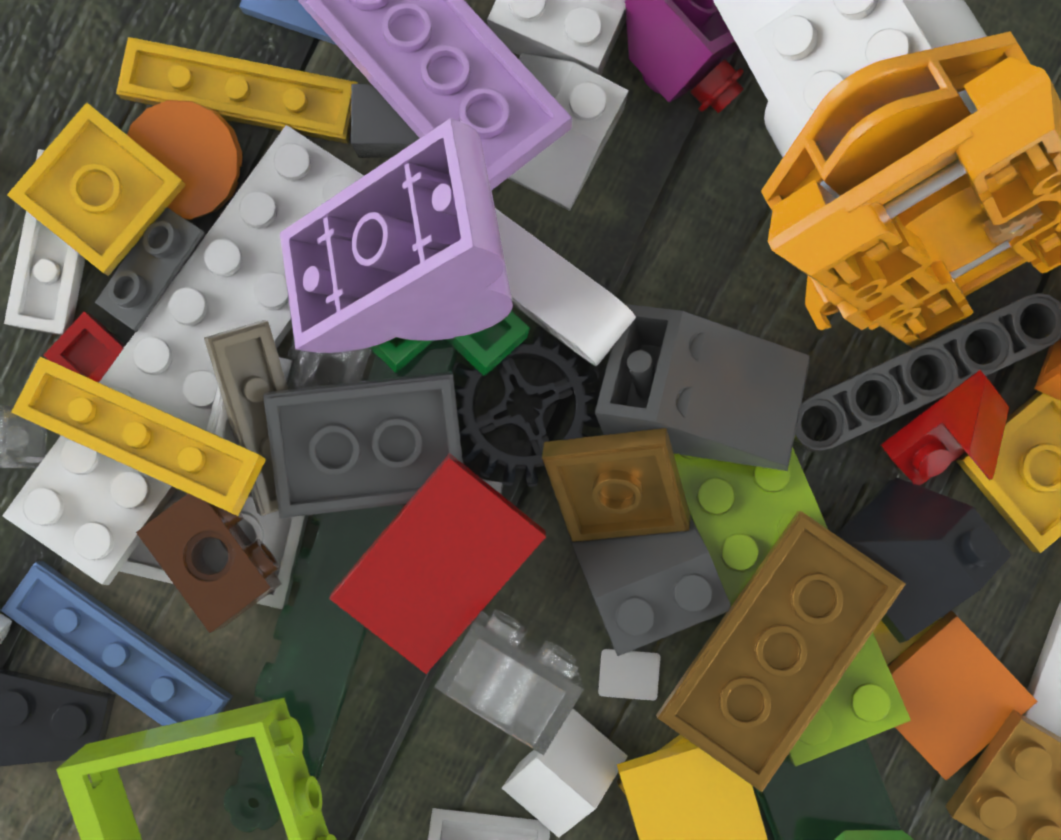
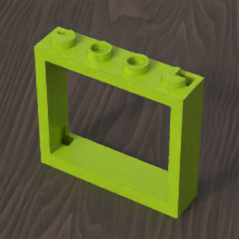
[56,698,337,840]

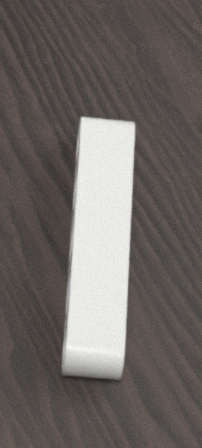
[495,208,636,366]

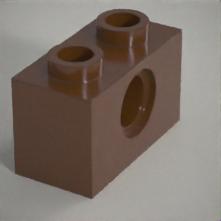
[136,494,282,633]

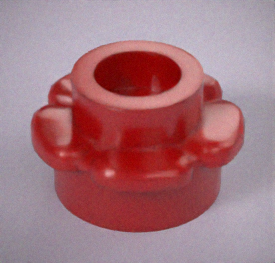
[690,59,744,114]

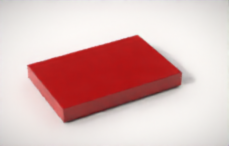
[329,453,546,674]

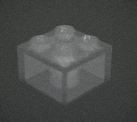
[434,609,584,756]

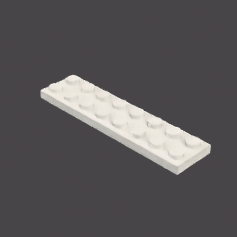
[2,125,364,585]

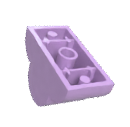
[280,118,513,353]

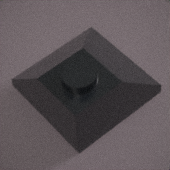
[835,478,1011,643]

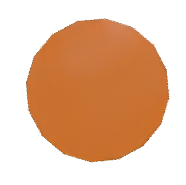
[127,100,242,219]

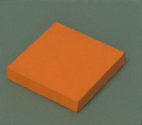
[888,610,1038,781]

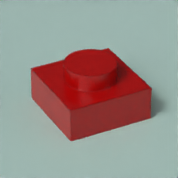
[43,311,126,383]

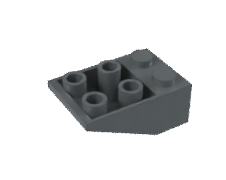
[595,304,810,471]

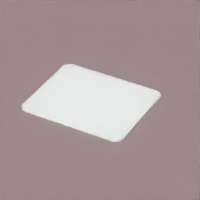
[598,649,660,701]

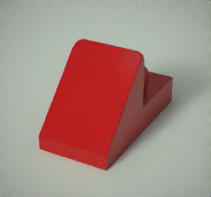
[881,370,1009,486]

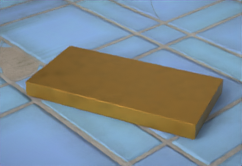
[656,511,906,792]

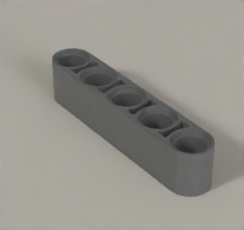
[793,293,1061,452]

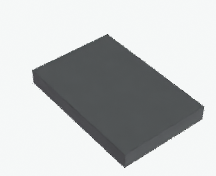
[263,372,463,518]

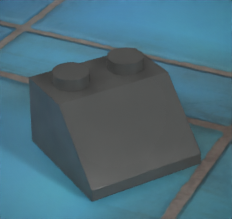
[569,516,731,656]

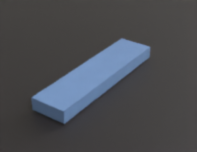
[1,561,233,726]

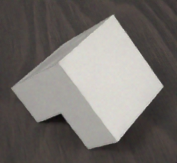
[502,707,628,838]

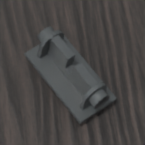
[95,208,206,332]

